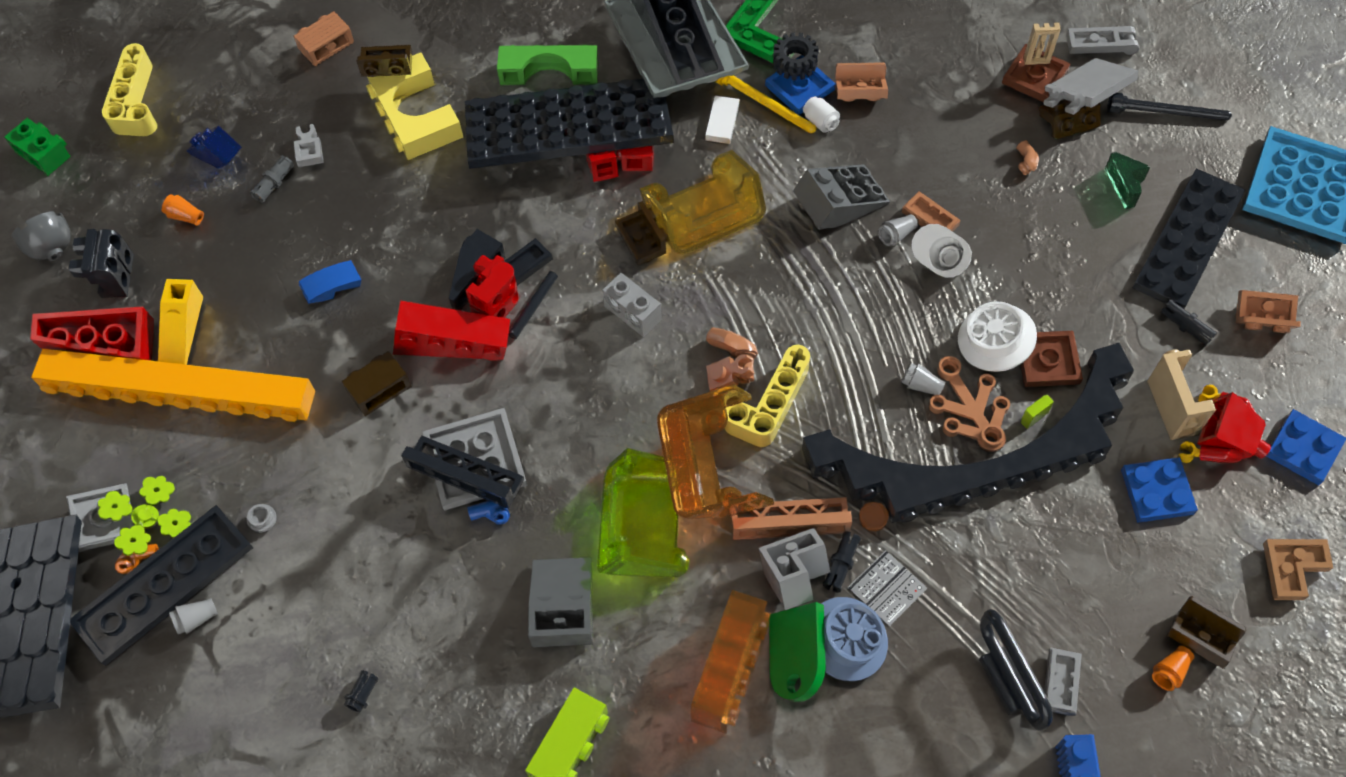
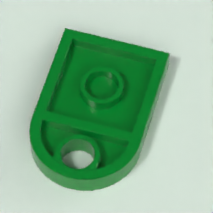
[769,602,826,702]

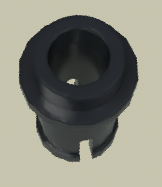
[344,670,379,713]

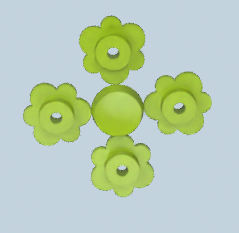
[98,476,191,556]

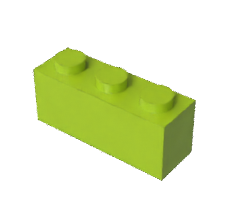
[525,687,610,777]

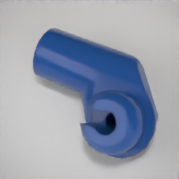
[467,501,510,525]

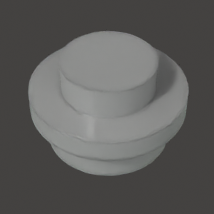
[246,504,277,533]

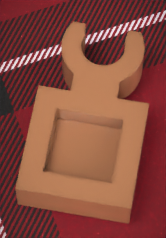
[706,354,755,394]

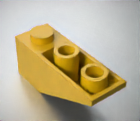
[158,279,203,365]

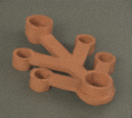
[929,356,1010,452]

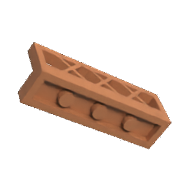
[731,497,852,540]

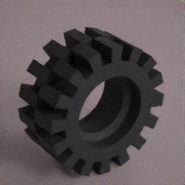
[773,32,819,80]

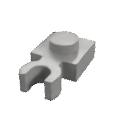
[294,124,324,167]

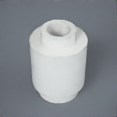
[803,97,840,133]

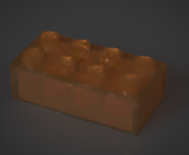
[691,590,771,734]

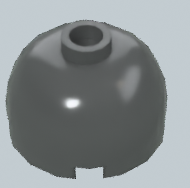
[12,211,71,261]

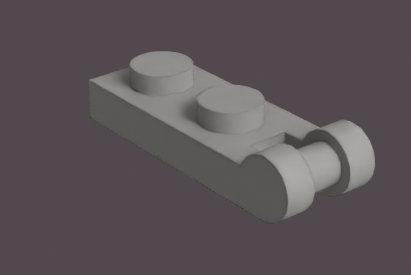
[1066,26,1139,55]

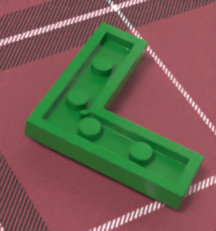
[726,0,794,63]

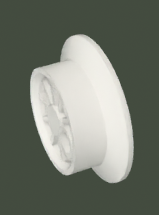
[958,301,1037,372]

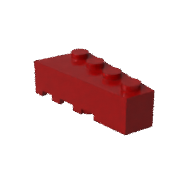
[393,300,510,360]
[30,306,154,361]

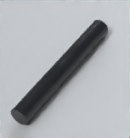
[508,271,558,339]

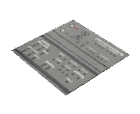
[848,550,927,626]

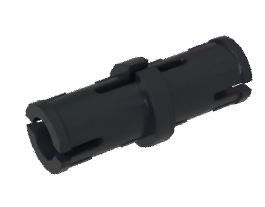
[1160,299,1217,346]
[823,531,861,593]

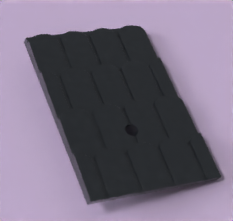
[0,514,82,718]

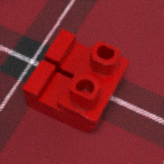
[466,255,519,318]

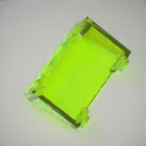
[597,448,693,578]

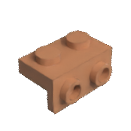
[835,62,888,102]
[1235,290,1301,333]

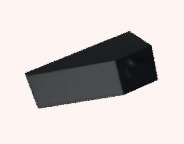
[449,229,506,311]

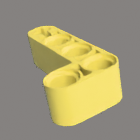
[102,43,157,136]
[724,345,810,447]

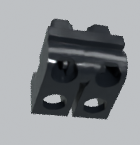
[69,229,134,298]

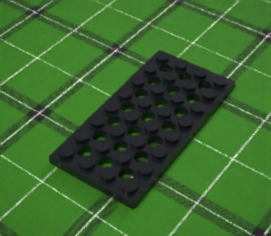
[465,79,674,169]

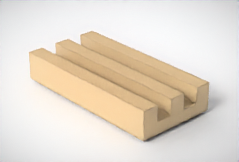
[1024,23,1061,65]

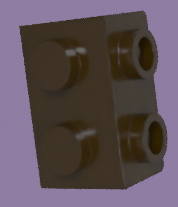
[356,45,413,77]
[1039,99,1101,139]
[615,201,668,266]
[1167,596,1247,669]

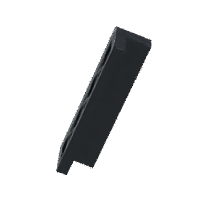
[401,435,524,509]

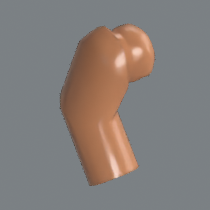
[1017,140,1039,175]

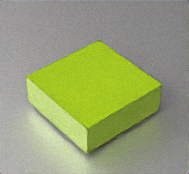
[1021,395,1054,430]

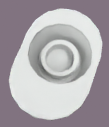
[912,224,972,278]

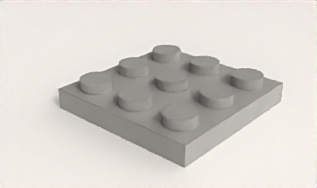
[423,408,528,511]

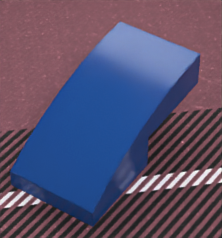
[299,260,361,304]

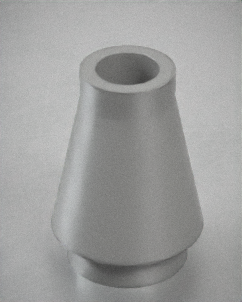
[878,214,918,246]
[901,363,945,395]
[169,598,218,635]

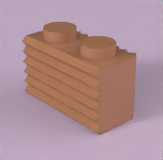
[293,11,354,66]

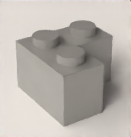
[759,528,830,610]

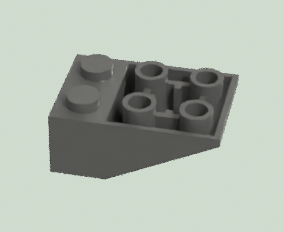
[793,164,890,229]
[528,557,593,647]

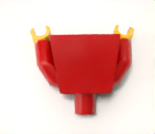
[1178,384,1271,463]

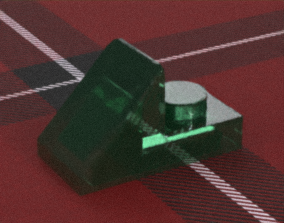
[1105,152,1150,209]

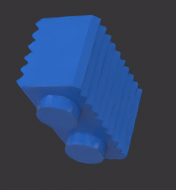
[1055,734,1101,777]

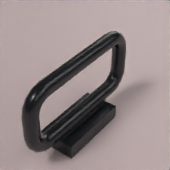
[979,609,1053,731]

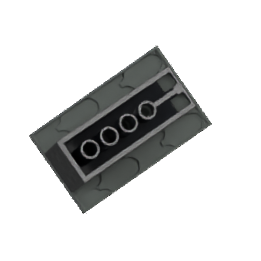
[604,0,749,98]

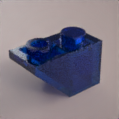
[187,126,242,169]

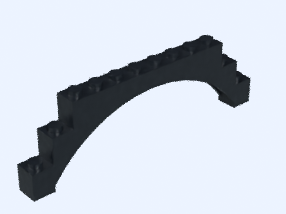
[802,342,1134,523]

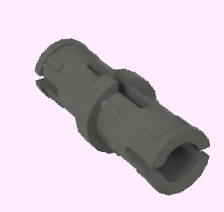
[250,155,294,203]

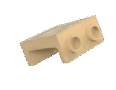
[1148,349,1216,440]

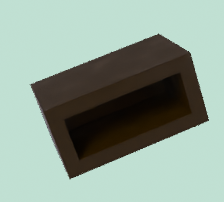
[342,351,412,417]

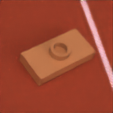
[902,191,960,232]

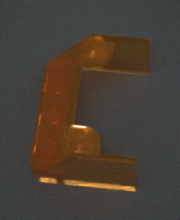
[657,384,774,519]

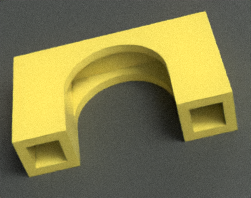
[366,52,464,160]

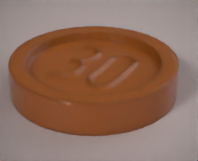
[859,502,889,531]

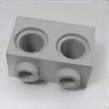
[602,273,662,337]

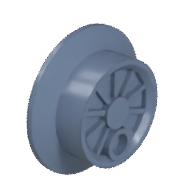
[821,597,888,681]

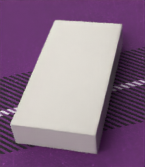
[706,96,740,144]

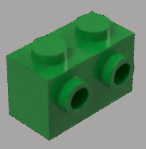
[4,118,71,176]

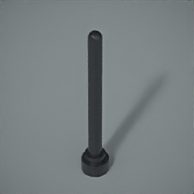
[1107,92,1232,121]

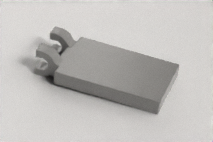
[1044,58,1138,115]

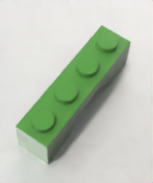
[497,45,599,85]

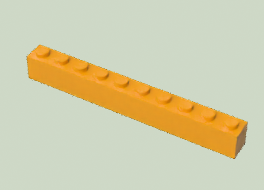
[31,349,315,422]

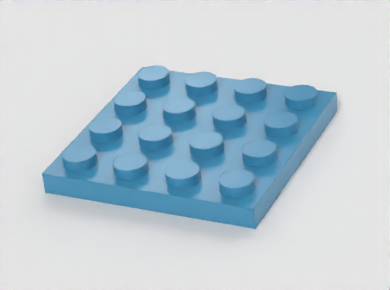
[1242,126,1346,244]

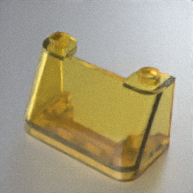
[640,150,766,254]

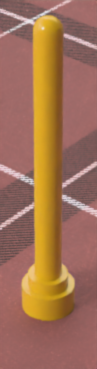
[714,75,817,134]

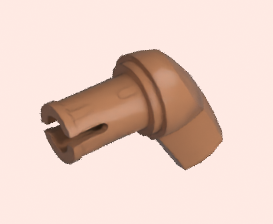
[706,327,758,383]

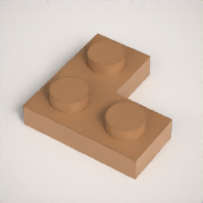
[1263,539,1333,600]

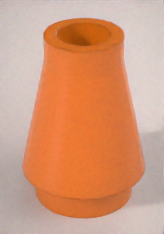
[162,194,204,226]
[1152,646,1194,691]

